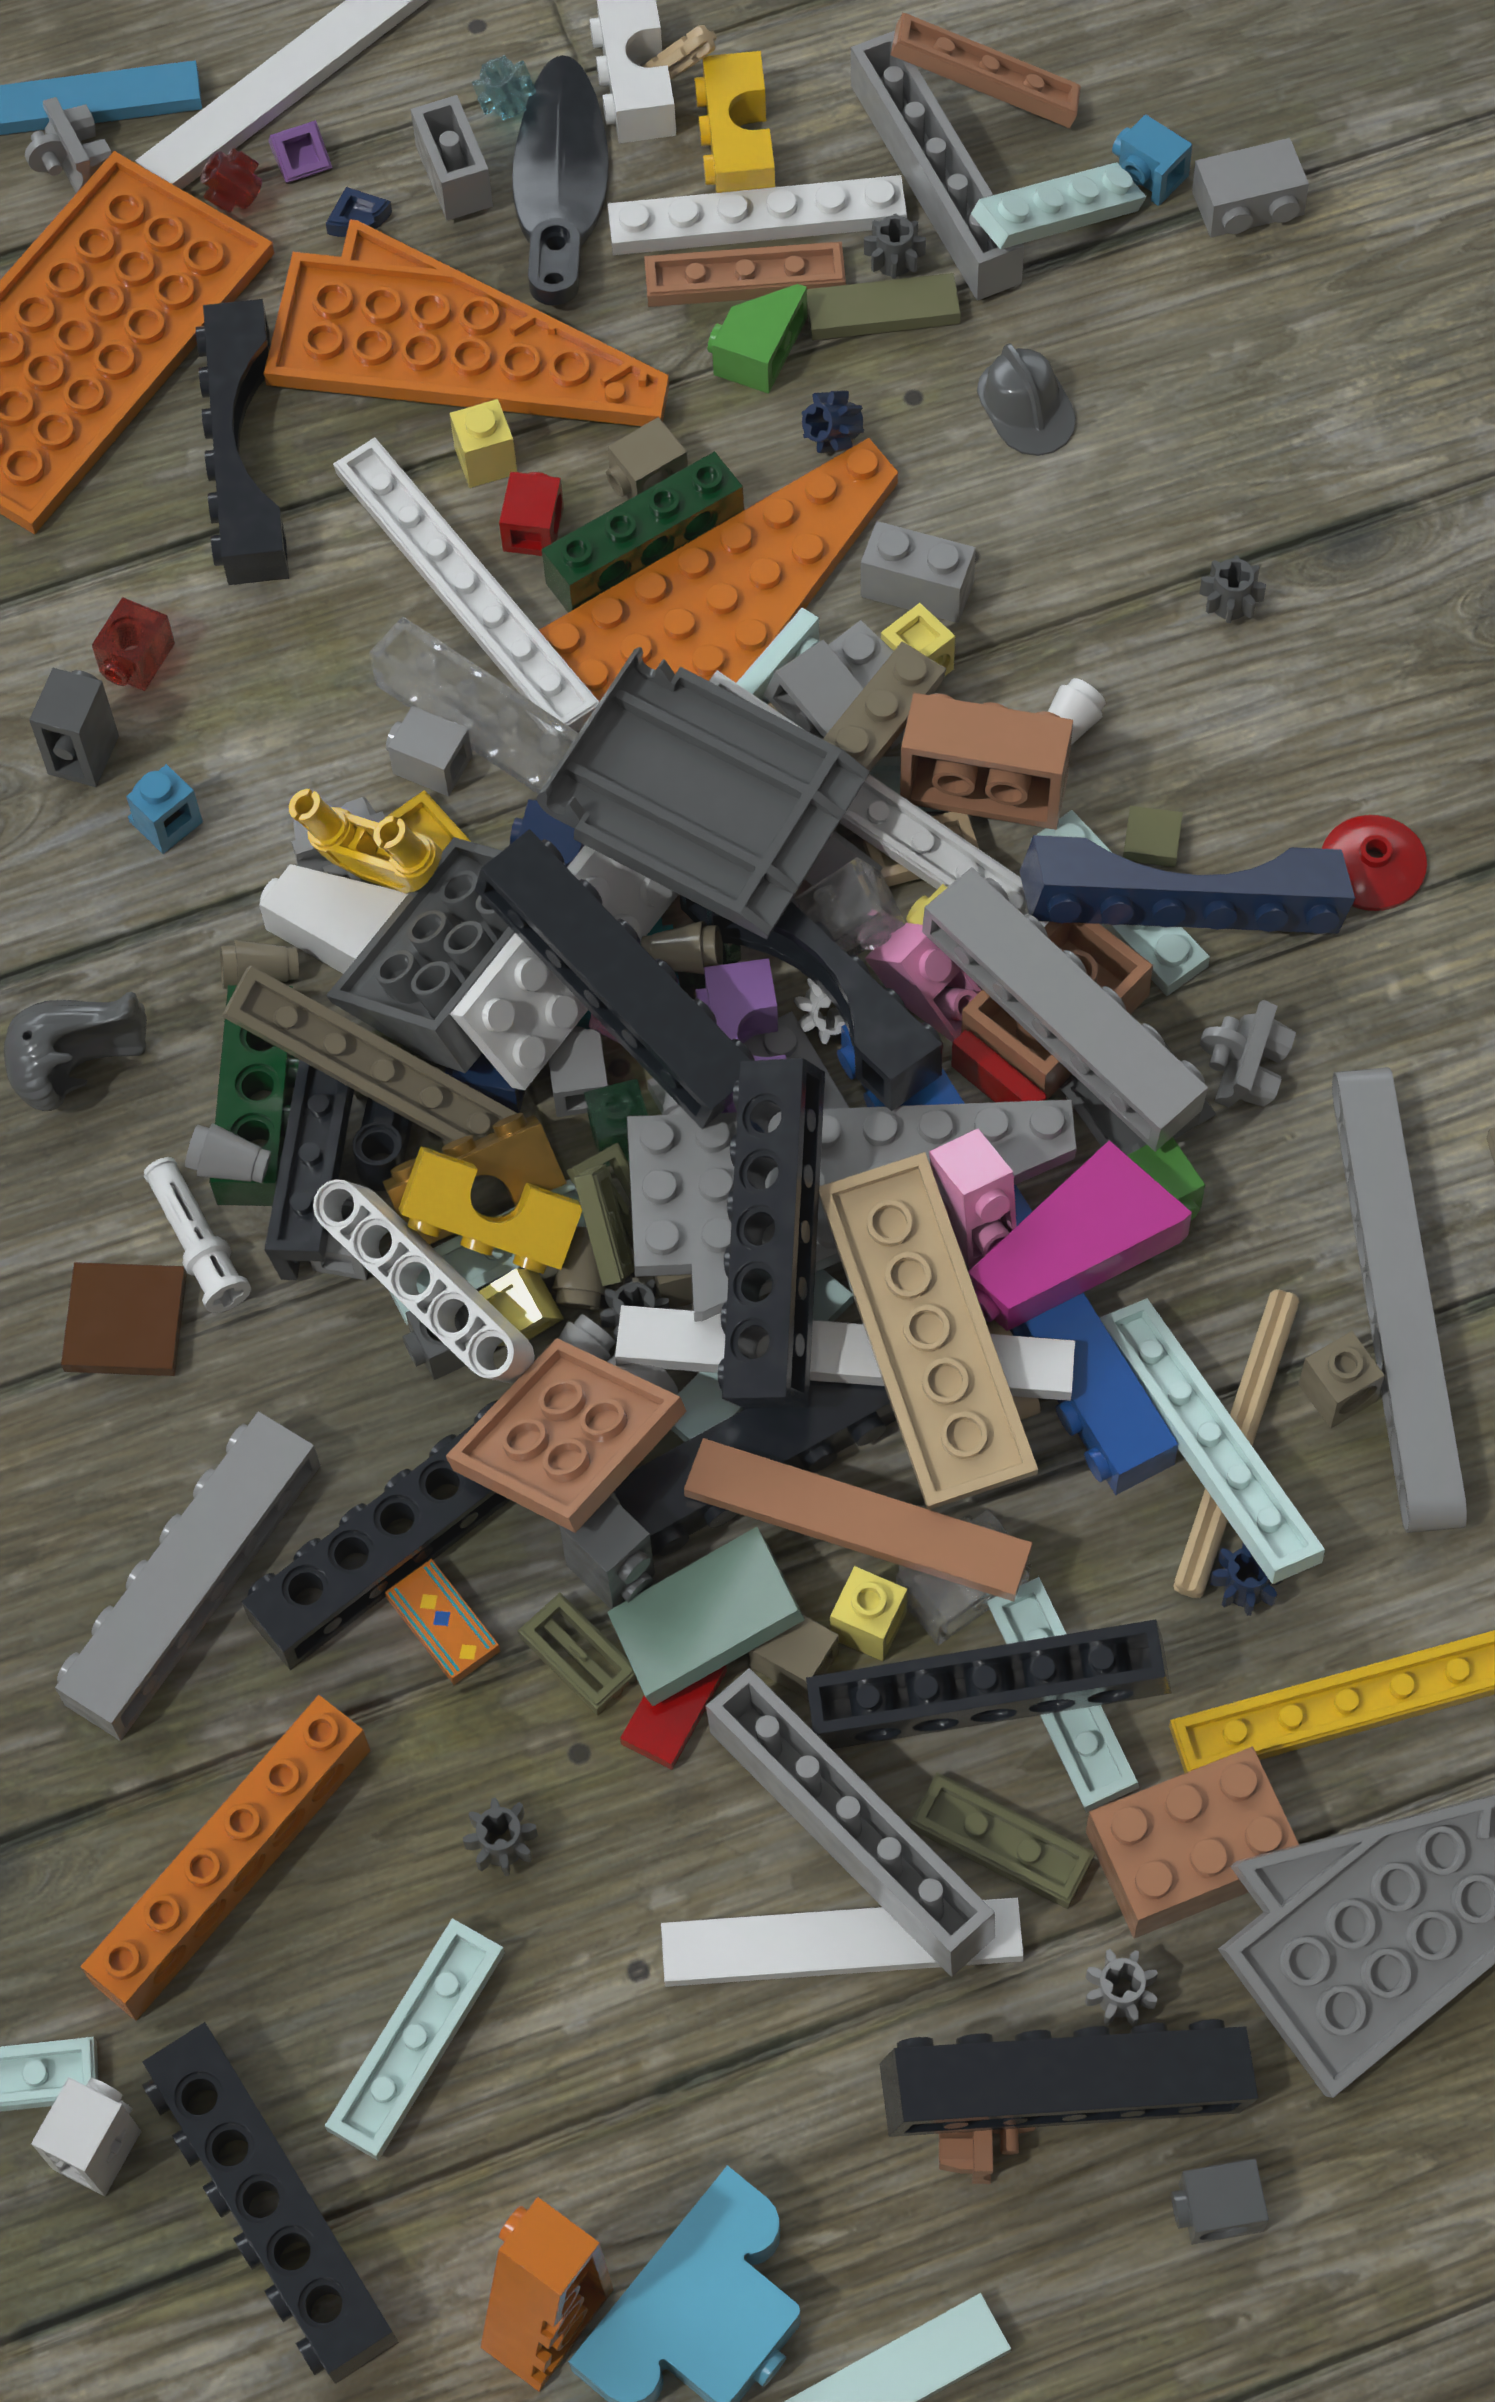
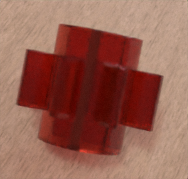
[200,148,262,213]

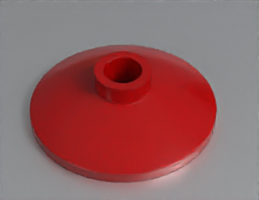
[1322,815,1427,911]

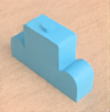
[568,2165,801,2402]

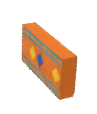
[385,1559,500,1685]

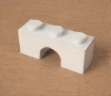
[589,0,676,143]

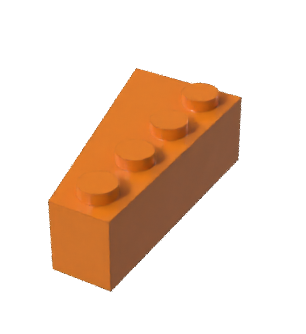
[480,2197,614,2392]

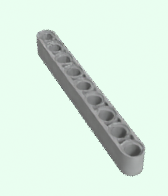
[1332,1067,1467,1533]

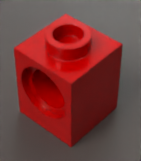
[499,471,564,556]

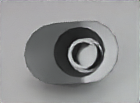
[977,343,1076,456]

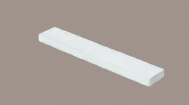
[661,1898,1023,1987]

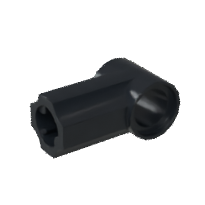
[353,1097,413,1191]

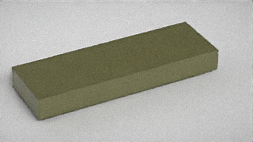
[807,273,961,340]
[910,1773,1095,1909]

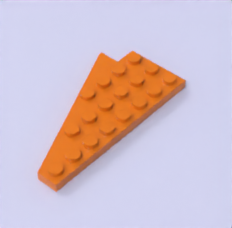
[264,220,669,426]
[539,438,898,702]

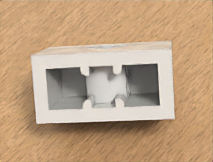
[31,2077,141,2196]

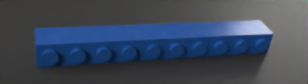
[837,1024,1178,1495]

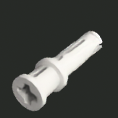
[144,1157,251,1313]

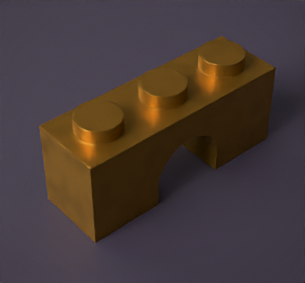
[383,1113,567,1244]

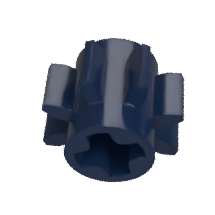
[801,390,864,453]
[1211,1543,1283,1616]

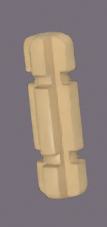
[642,25,717,80]

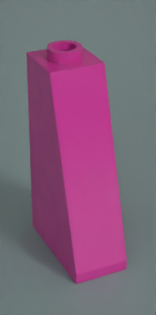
[968,1140,1192,1331]

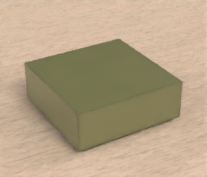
[1123,806,1183,867]

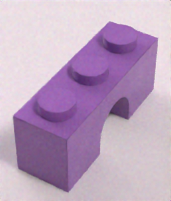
[696,958,786,1113]

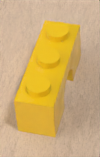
[694,51,775,193]
[398,1146,582,1274]

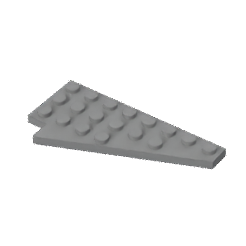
[627,1100,1077,1322]
[1218,1794,1495,2098]

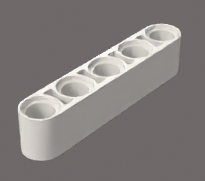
[313,1179,535,1383]

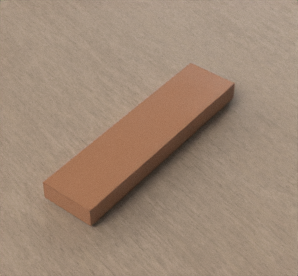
[891,12,1081,128]
[644,241,846,307]

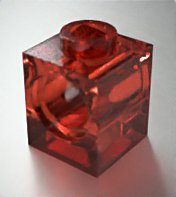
[92,597,175,691]

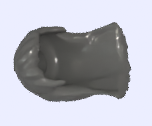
[4,992,147,1111]

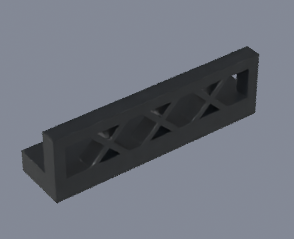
[264,1059,354,1280]

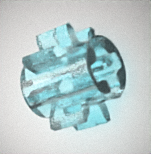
[472,55,536,120]

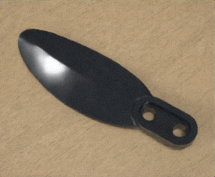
[512,55,609,306]

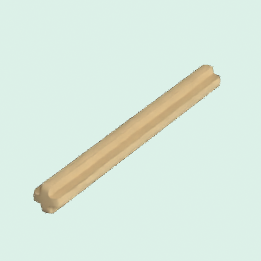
[1174,1289,1299,1599]

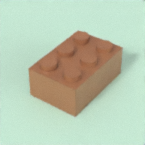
[900,693,1073,830]
[961,922,1153,1100]
[1086,1746,1299,1939]

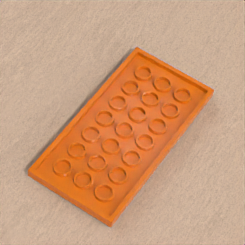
[0,151,274,535]

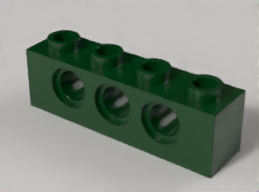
[542,451,744,613]
[209,985,299,1206]

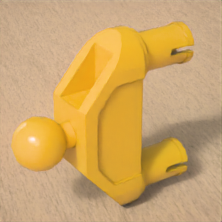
[289,789,442,894]

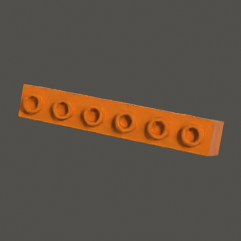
[80,1695,371,2021]

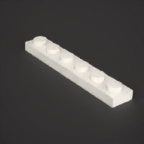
[608,175,907,255]

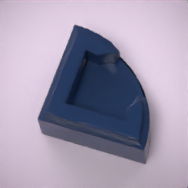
[326,187,392,237]

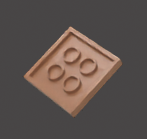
[446,1338,687,1533]

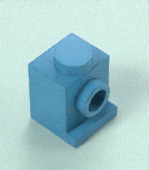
[1112,114,1192,206]
[126,764,203,854]

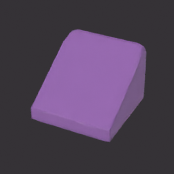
[268,120,332,184]

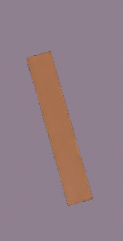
[684,1438,1033,1602]

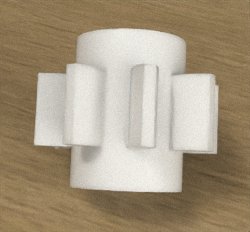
[794,978,845,1044]

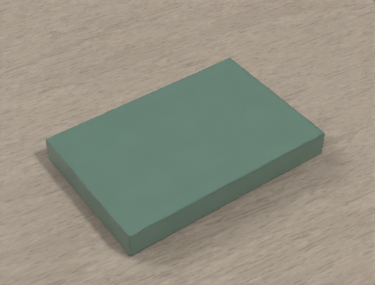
[607,1527,805,1706]

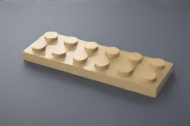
[819,1152,1038,1510]

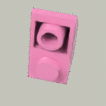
[865,922,981,1042]
[929,1128,1017,1268]

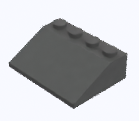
[326,837,515,1073]

